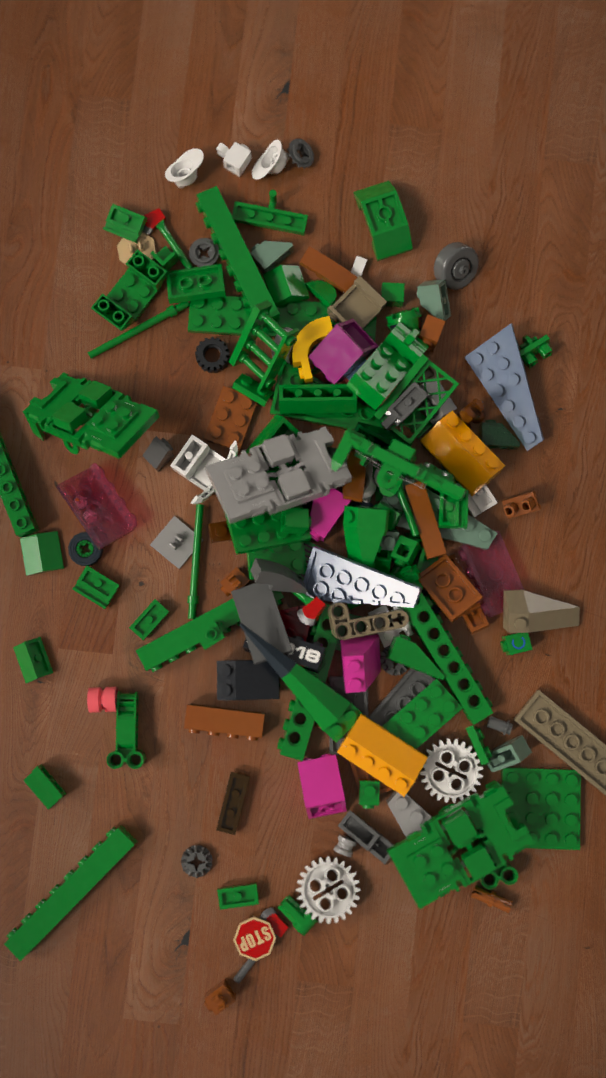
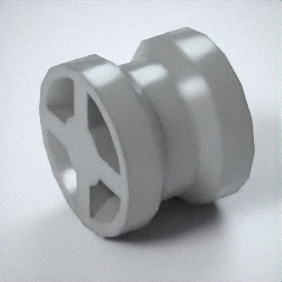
[334,834,357,857]

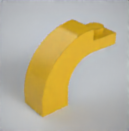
[292,316,333,384]

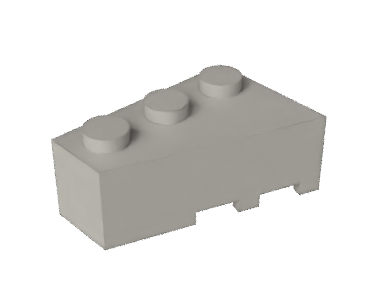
[386,791,433,838]

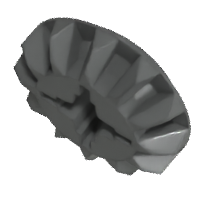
[287,139,314,169]
[189,238,219,267]
[380,646,409,675]
[181,845,213,878]

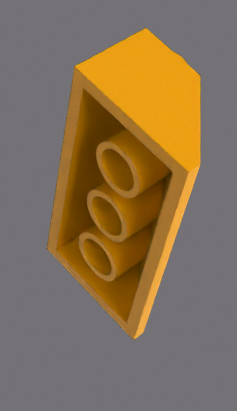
[420,411,505,497]
[337,713,428,796]

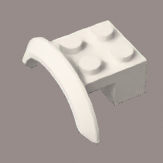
[170,435,238,505]

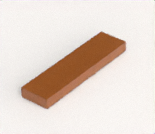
[404,482,447,560]

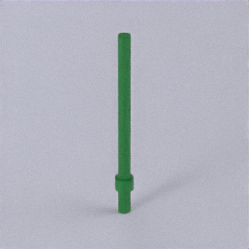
[87,301,190,359]
[187,504,204,619]

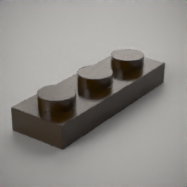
[216,771,250,835]

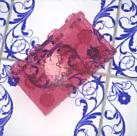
[56,463,137,550]
[458,530,524,617]

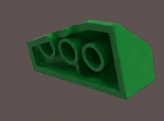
[343,506,389,569]

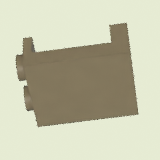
[327,275,387,329]

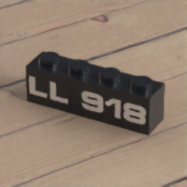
[243,635,326,674]

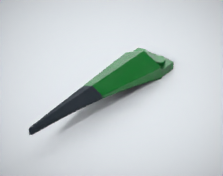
[240,623,363,743]

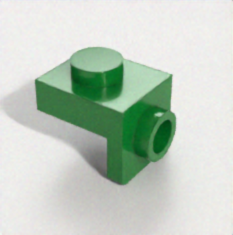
[358,780,380,809]

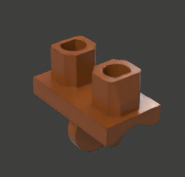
[502,491,541,519]

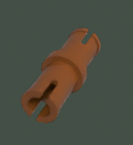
[471,885,513,913]

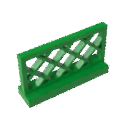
[374,354,459,445]

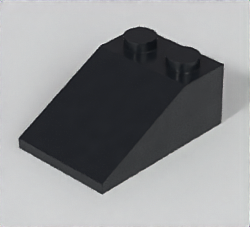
[217,660,280,700]

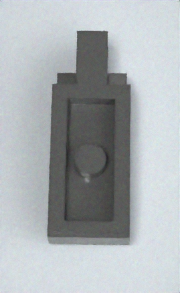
[381,382,429,430]

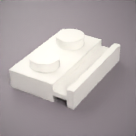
[456,482,498,518]

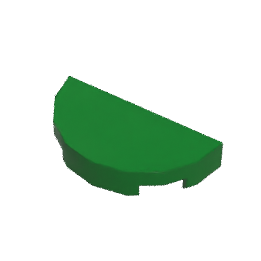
[305,280,337,307]

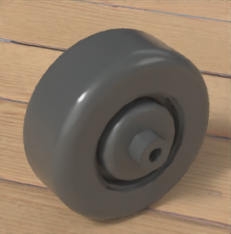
[434,242,479,290]

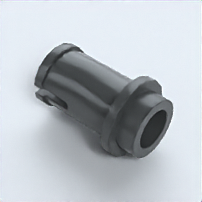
[487,715,513,735]

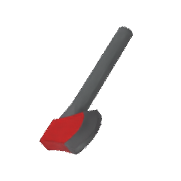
[233,907,289,983]

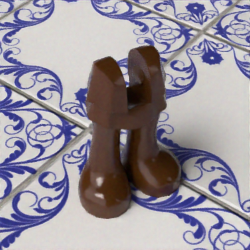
[456,398,485,429]

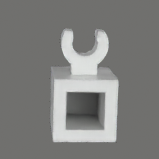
[216,142,252,177]

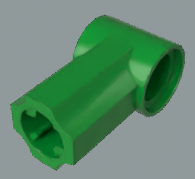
[278,894,318,936]

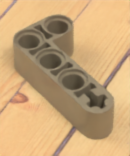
[328,603,409,640]

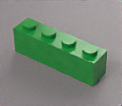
[279,384,357,414]

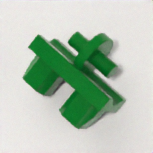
[519,335,553,368]

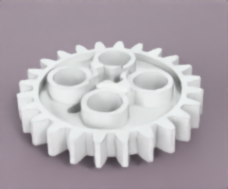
[419,738,483,803]
[296,856,361,924]

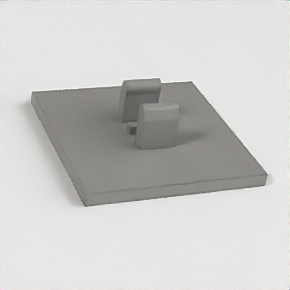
[150,516,203,569]

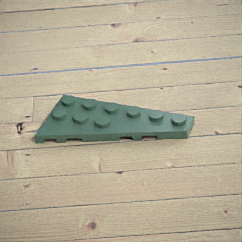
[380,475,497,550]

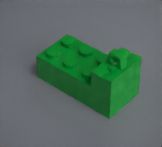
[346,322,429,410]

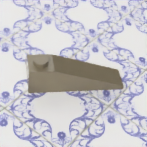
[503,589,580,633]

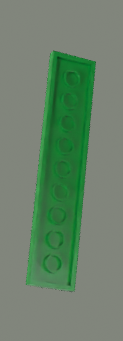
[188,296,377,342]

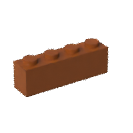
[184,704,265,741]

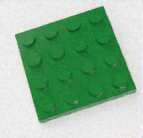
[224,467,312,555]
[501,767,581,850]

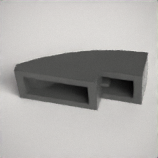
[250,558,308,593]
[338,810,394,865]

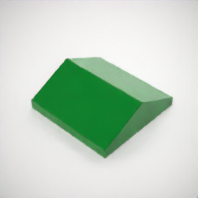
[263,265,310,306]
[20,531,65,576]

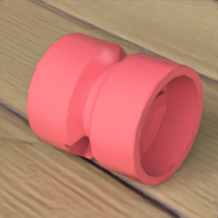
[87,687,118,713]

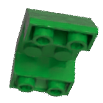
[354,181,413,261]
[91,249,168,331]

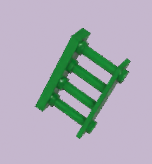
[229,300,300,391]

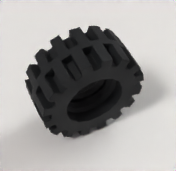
[195,337,230,373]

